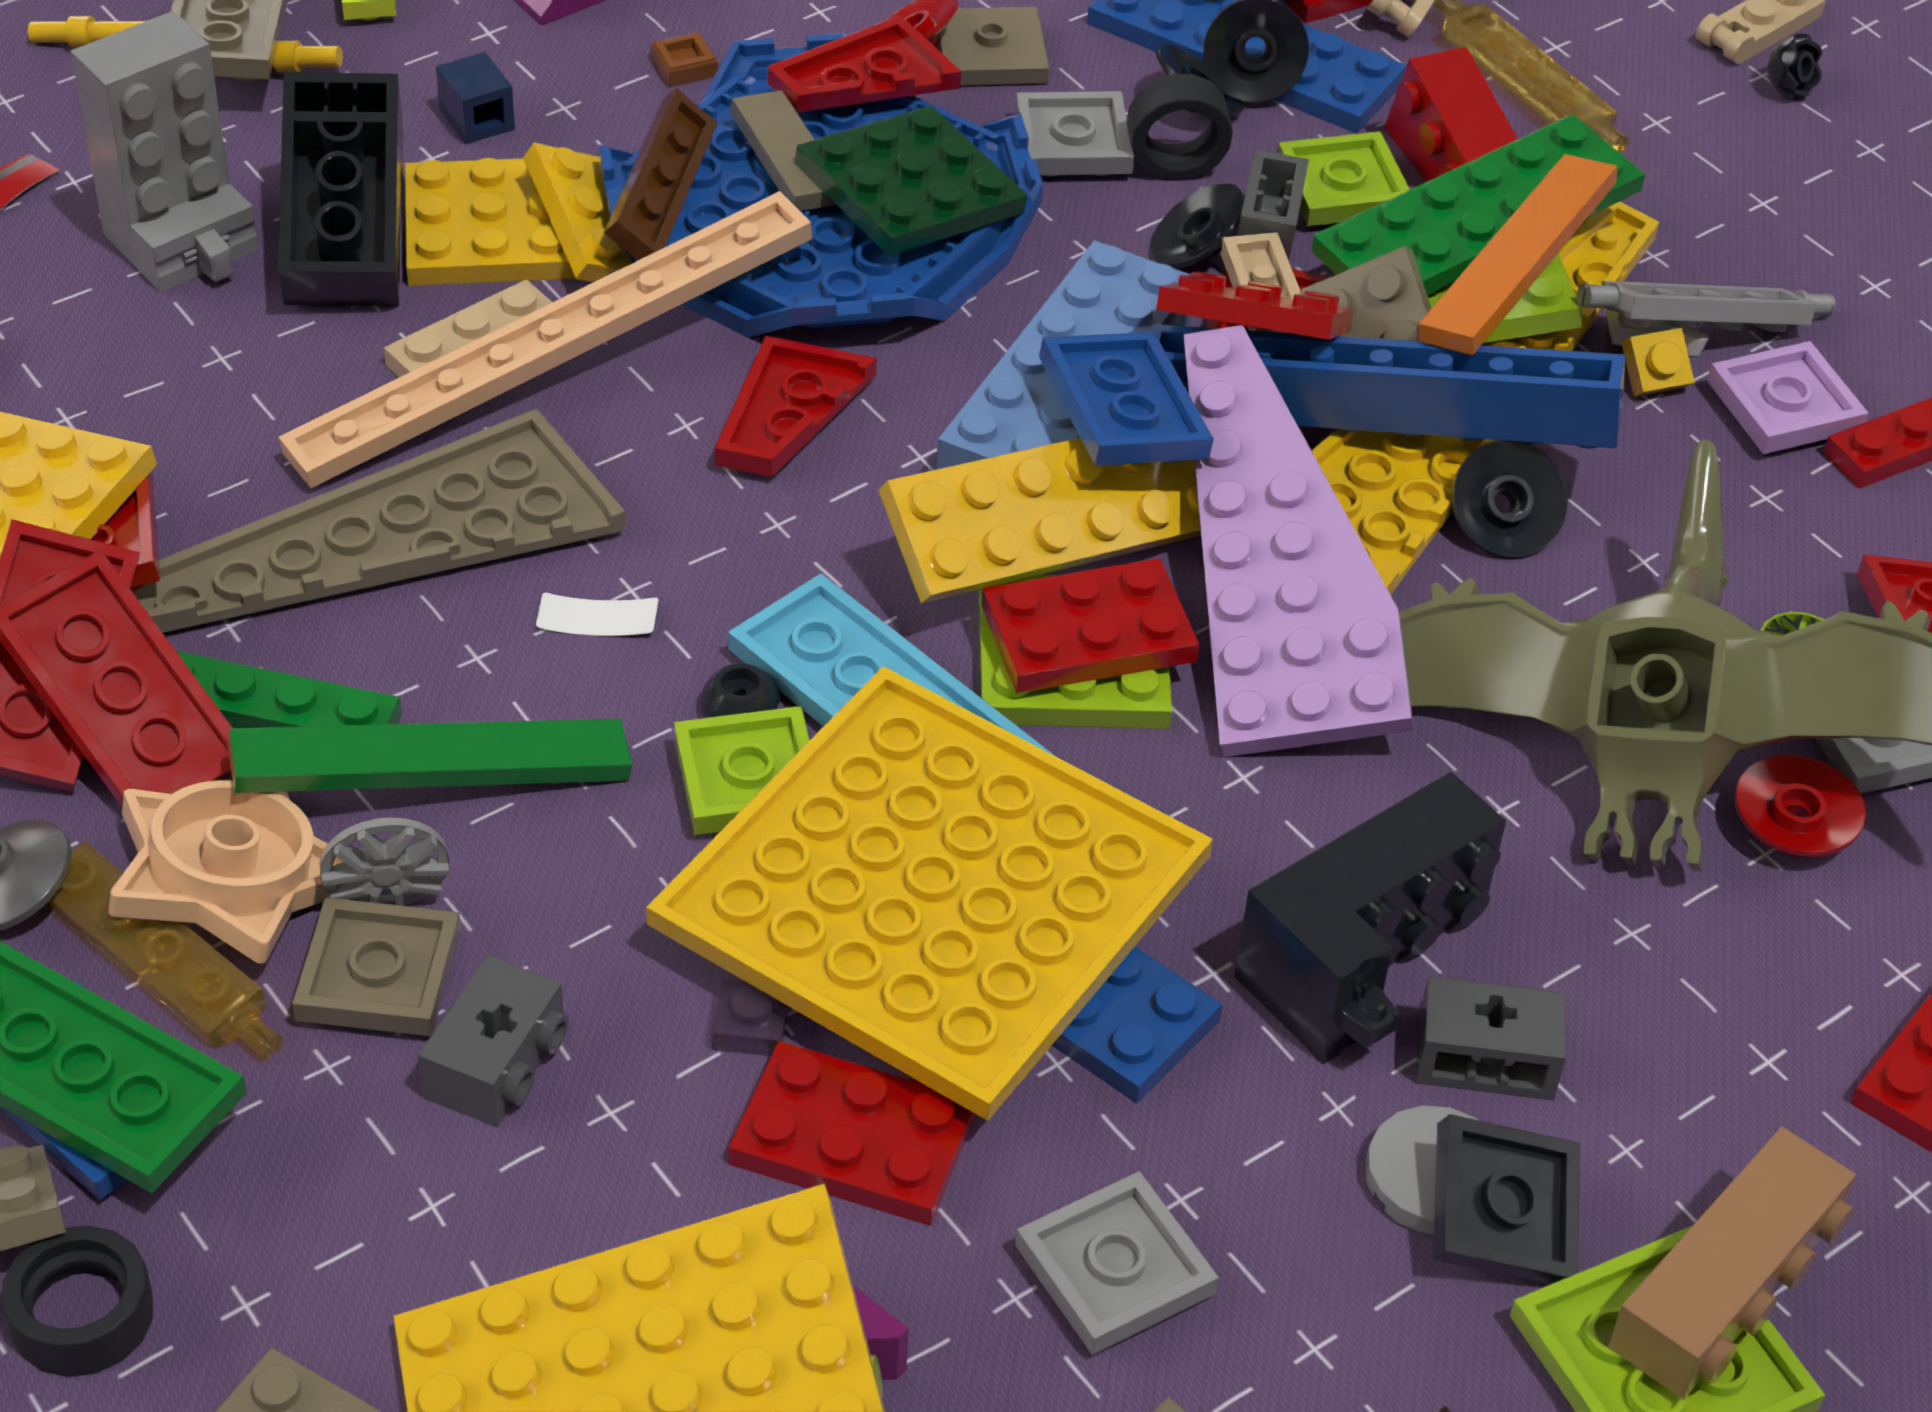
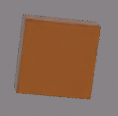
[650,32,718,88]

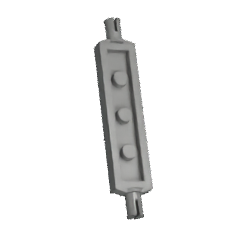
[1577,281,1836,332]

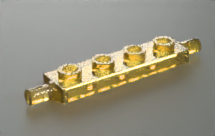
[1433,0,1629,153]
[46,841,283,1060]

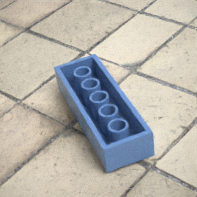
[937,240,1192,469]

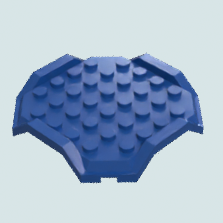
[599,33,1043,338]

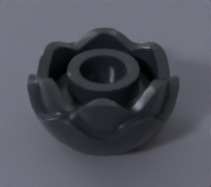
[1768,34,1823,99]
[700,663,781,718]

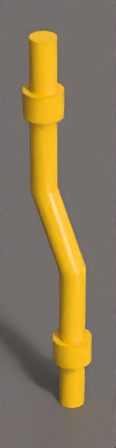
[28,16,343,73]

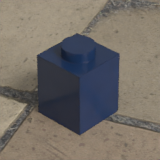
[436,52,515,144]

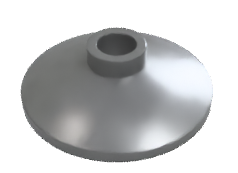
[0,819,72,931]

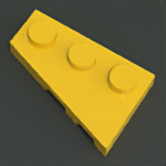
[523,142,632,282]

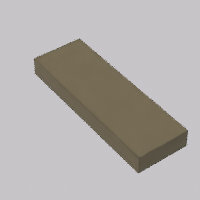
[730,90,836,211]

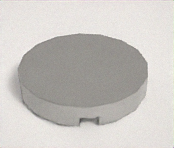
[1366,1105,1478,1235]

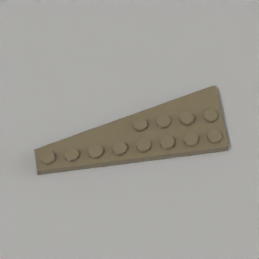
[132,409,626,633]

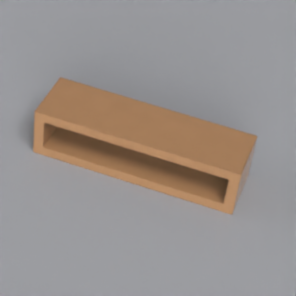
[1608,1126,1857,1400]

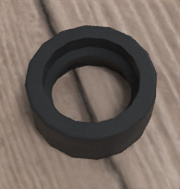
[1127,74,1233,180]
[2,1225,153,1377]

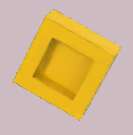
[1621,328,1695,397]

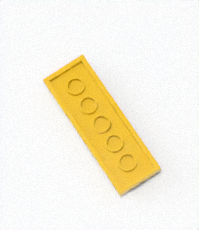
[878,438,1201,604]

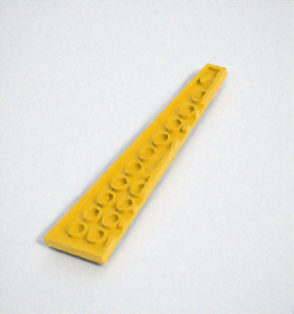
[1312,202,1659,595]

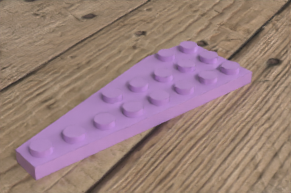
[1184,325,1414,757]

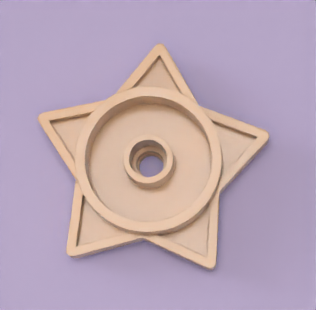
[108,780,343,964]

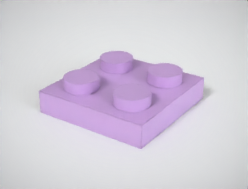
[1707,341,1869,454]

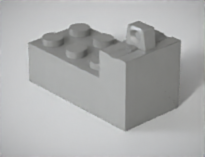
[71,11,259,293]

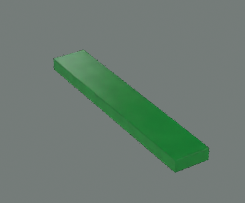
[228,718,632,793]

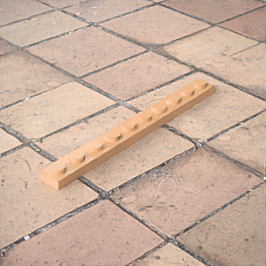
[278,191,812,488]

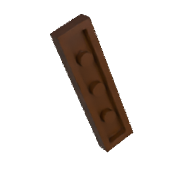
[604,88,718,260]

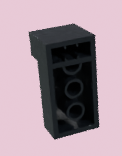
[278,72,404,306]
[1234,771,1506,1065]

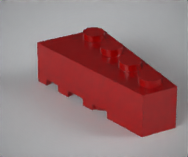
[1384,46,1518,182]

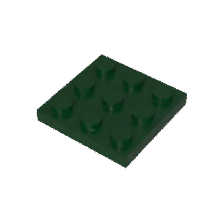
[794,105,1028,256]

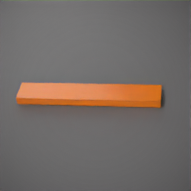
[1418,154,1617,355]

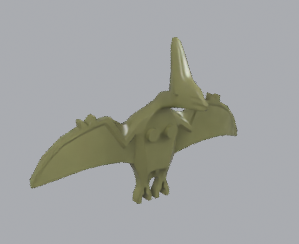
[1399,440,1932,871]

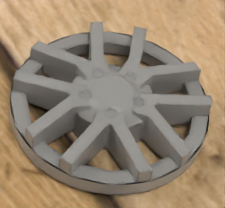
[320,818,450,906]

